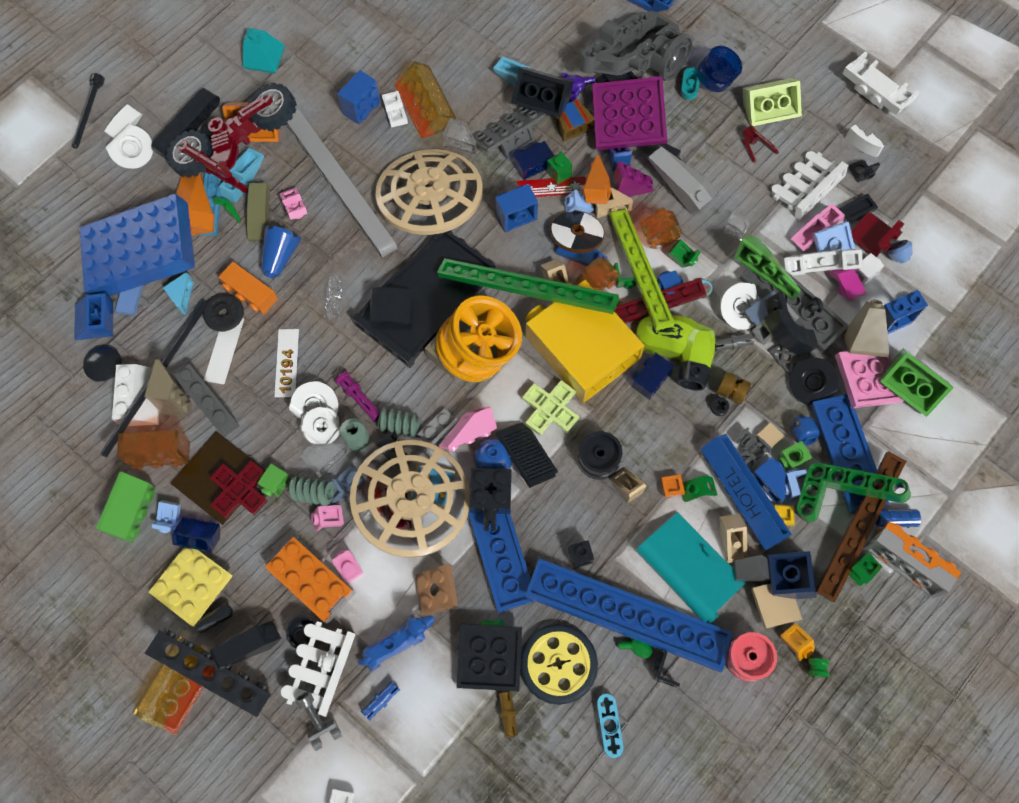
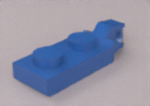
[556,246,608,267]

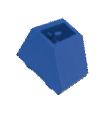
[74,293,113,340]

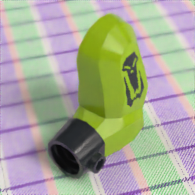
[635,315,715,391]

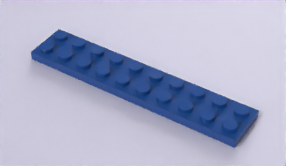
[525,558,733,673]

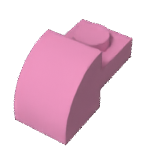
[279,187,307,220]

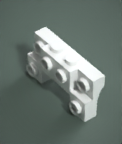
[843,51,920,115]

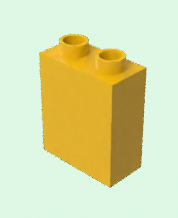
[525,280,645,403]

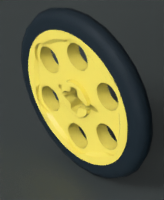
[520,624,598,705]

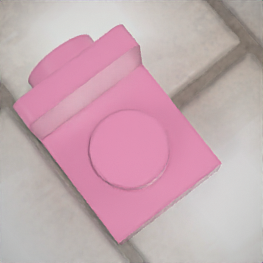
[311,505,344,531]
[332,550,363,584]

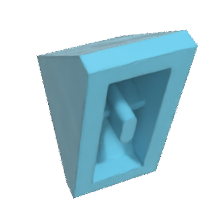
[163,273,194,314]

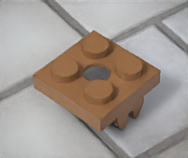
[415,564,458,615]

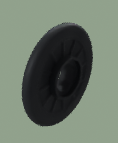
[203,294,244,332]

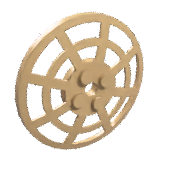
[376,149,483,235]
[350,440,470,558]

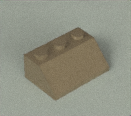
[145,360,191,419]

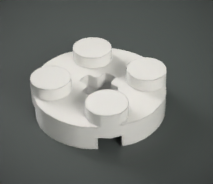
[300,407,340,445]

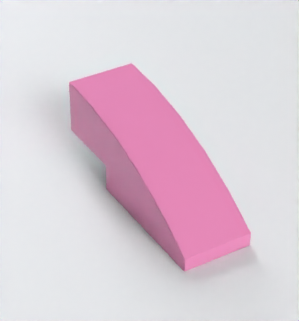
[791,203,845,252]

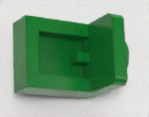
[667,239,701,268]

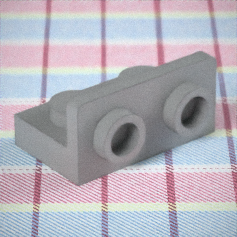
[417,408,459,452]

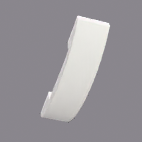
[784,249,863,276]

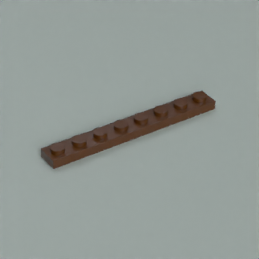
[816,451,907,602]

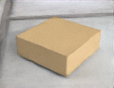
[756,422,784,448]

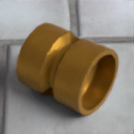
[716,372,751,405]

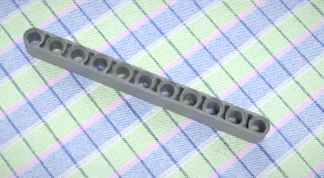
[286,108,398,258]

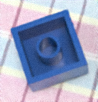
[337,70,380,125]
[495,184,538,233]

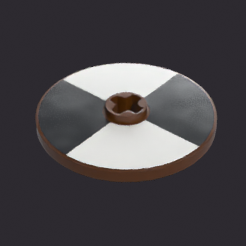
[550,211,604,253]

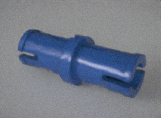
[361,680,400,721]

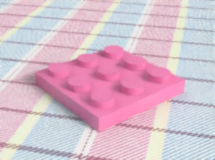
[835,351,905,409]

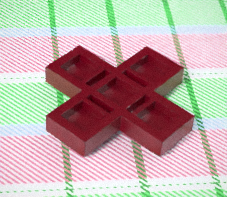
[210,461,268,519]

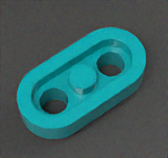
[681,67,701,100]

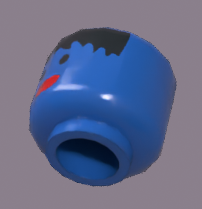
[790,416,820,446]

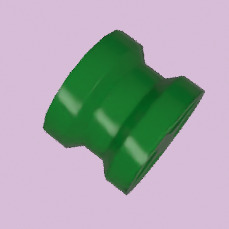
[808,658,830,678]

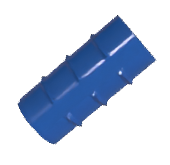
[875,508,921,528]

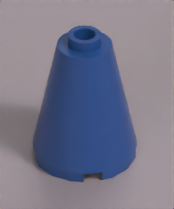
[261,225,301,279]

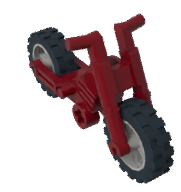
[166,83,297,193]

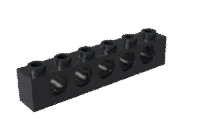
[144,628,271,717]

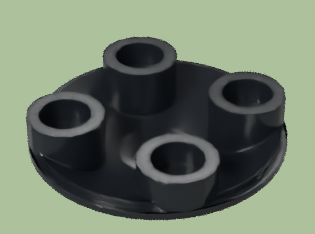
[83,346,121,382]

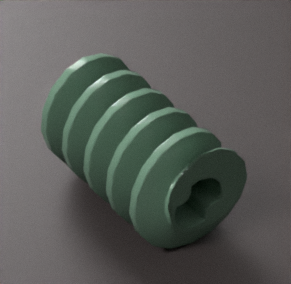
[378,407,421,439]
[340,419,370,452]
[289,476,335,506]

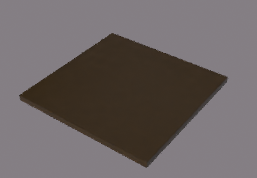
[170,432,266,525]

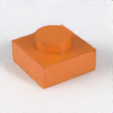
[660,474,685,498]

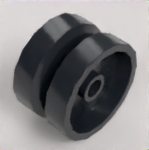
[578,431,623,480]

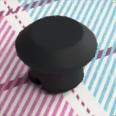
[807,297,823,313]

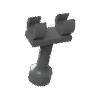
[295,691,342,751]

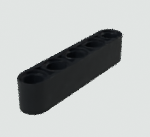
[151,88,220,160]

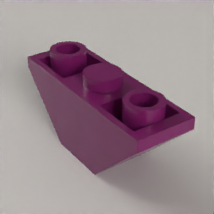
[613,161,654,197]

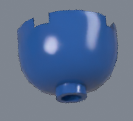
[474,438,513,469]

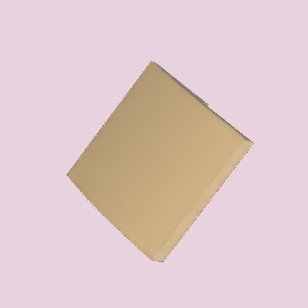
[751,584,802,629]

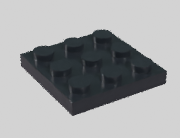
[456,623,522,691]

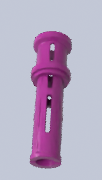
[335,371,381,422]

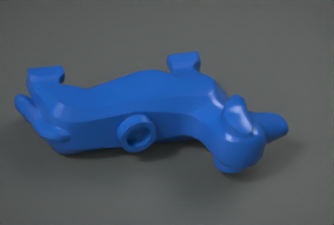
[358,615,435,672]

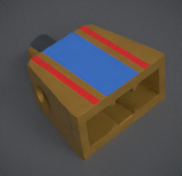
[556,100,594,141]

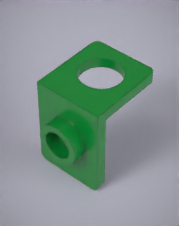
[613,263,637,289]
[682,476,718,502]

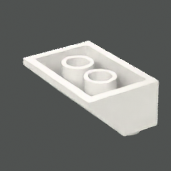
[112,364,159,426]

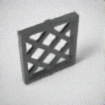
[769,344,815,375]

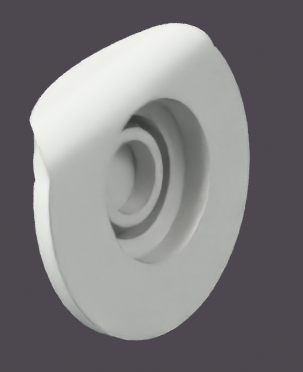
[106,124,153,169]
[720,283,758,329]
[289,381,338,430]

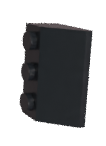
[511,67,574,118]

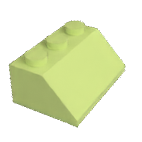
[742,78,802,126]

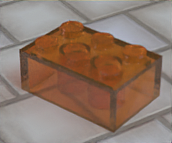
[117,430,190,469]

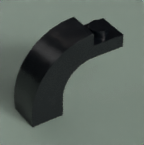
[764,292,819,355]

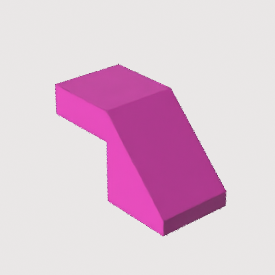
[827,269,866,301]

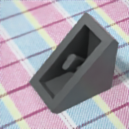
[734,555,771,583]

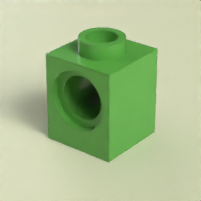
[777,441,812,473]
[257,464,291,498]

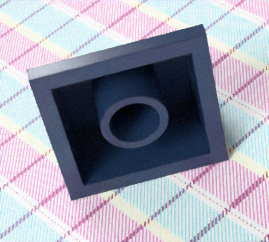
[768,551,817,599]

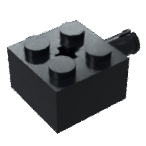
[470,468,512,532]

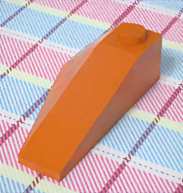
[176,173,215,236]

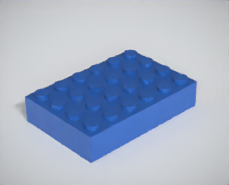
[80,193,195,297]

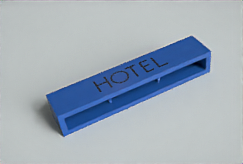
[701,434,792,550]

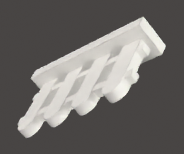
[771,151,848,221]
[281,621,355,717]

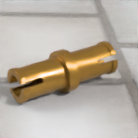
[499,692,518,738]

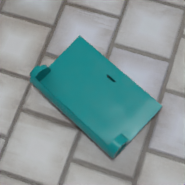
[635,512,746,623]

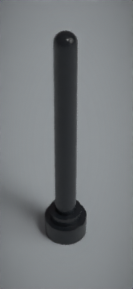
[71,73,105,149]

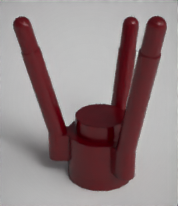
[742,125,779,163]

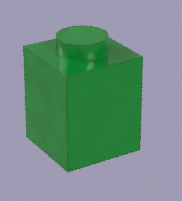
[547,152,572,185]

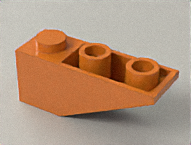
[582,155,611,204]

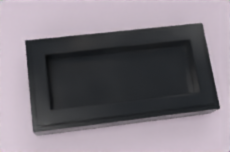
[839,194,878,224]

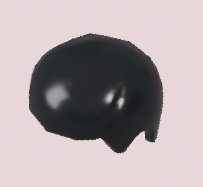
[286,615,315,649]

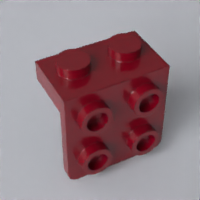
[851,213,904,257]

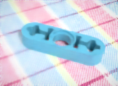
[597,694,623,758]

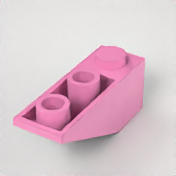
[439,407,497,451]

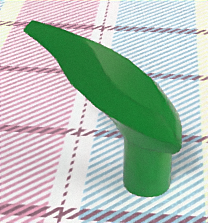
[213,197,241,223]

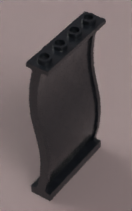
[352,230,496,368]

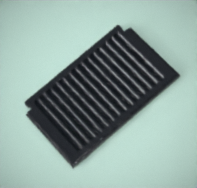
[495,422,558,488]

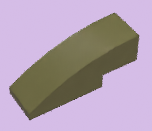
[247,183,270,242]

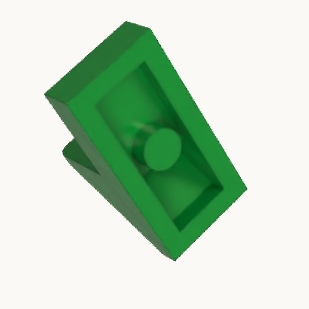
[849,551,883,586]

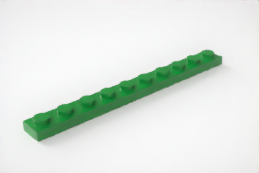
[437,258,619,314]

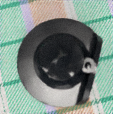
[789,357,839,405]

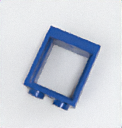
[884,290,928,334]

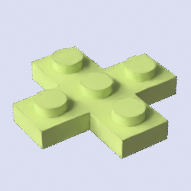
[522,380,580,436]

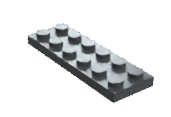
[739,268,849,353]

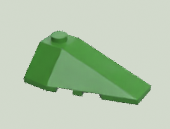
[734,234,801,300]

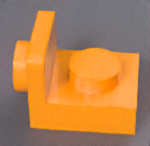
[780,623,815,661]

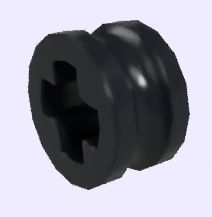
[711,397,729,416]

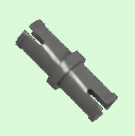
[715,333,754,352]

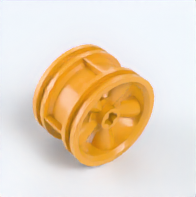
[436,296,522,382]

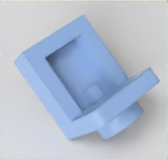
[564,190,594,213]
[785,468,807,500]
[151,500,181,533]

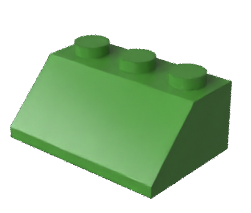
[880,348,954,417]
[96,472,155,543]

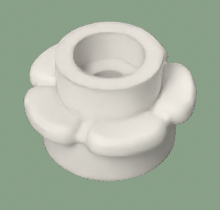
[318,651,335,672]

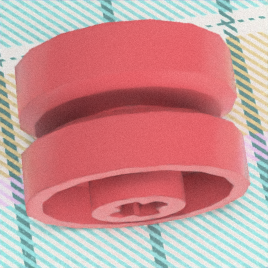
[726,632,777,682]

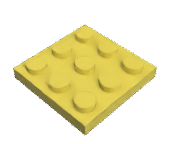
[149,543,233,627]

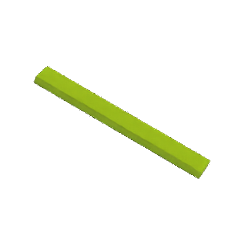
[609,209,675,330]

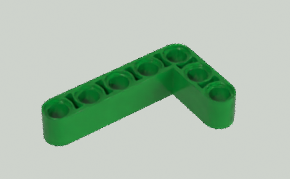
[797,463,911,523]

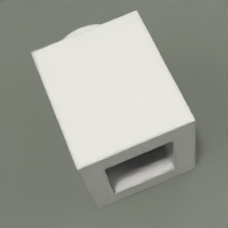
[854,253,884,286]

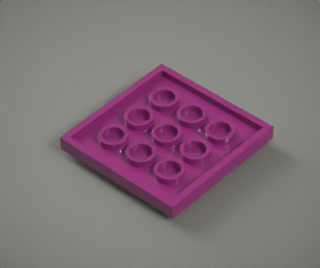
[592,76,667,150]

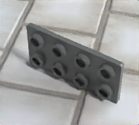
[471,107,545,159]

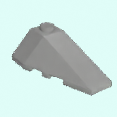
[648,147,717,214]

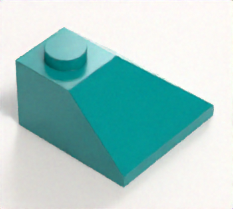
[243,28,285,74]

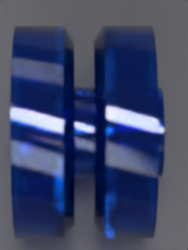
[697,45,742,92]

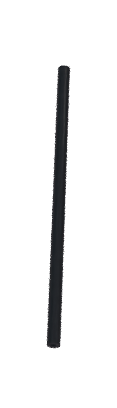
[100,300,207,458]

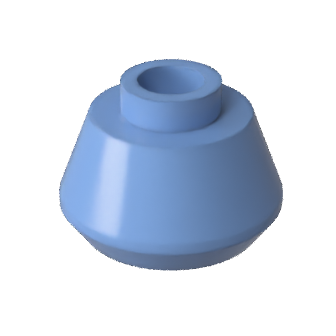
[887,240,912,263]

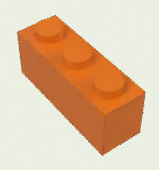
[218,262,278,315]

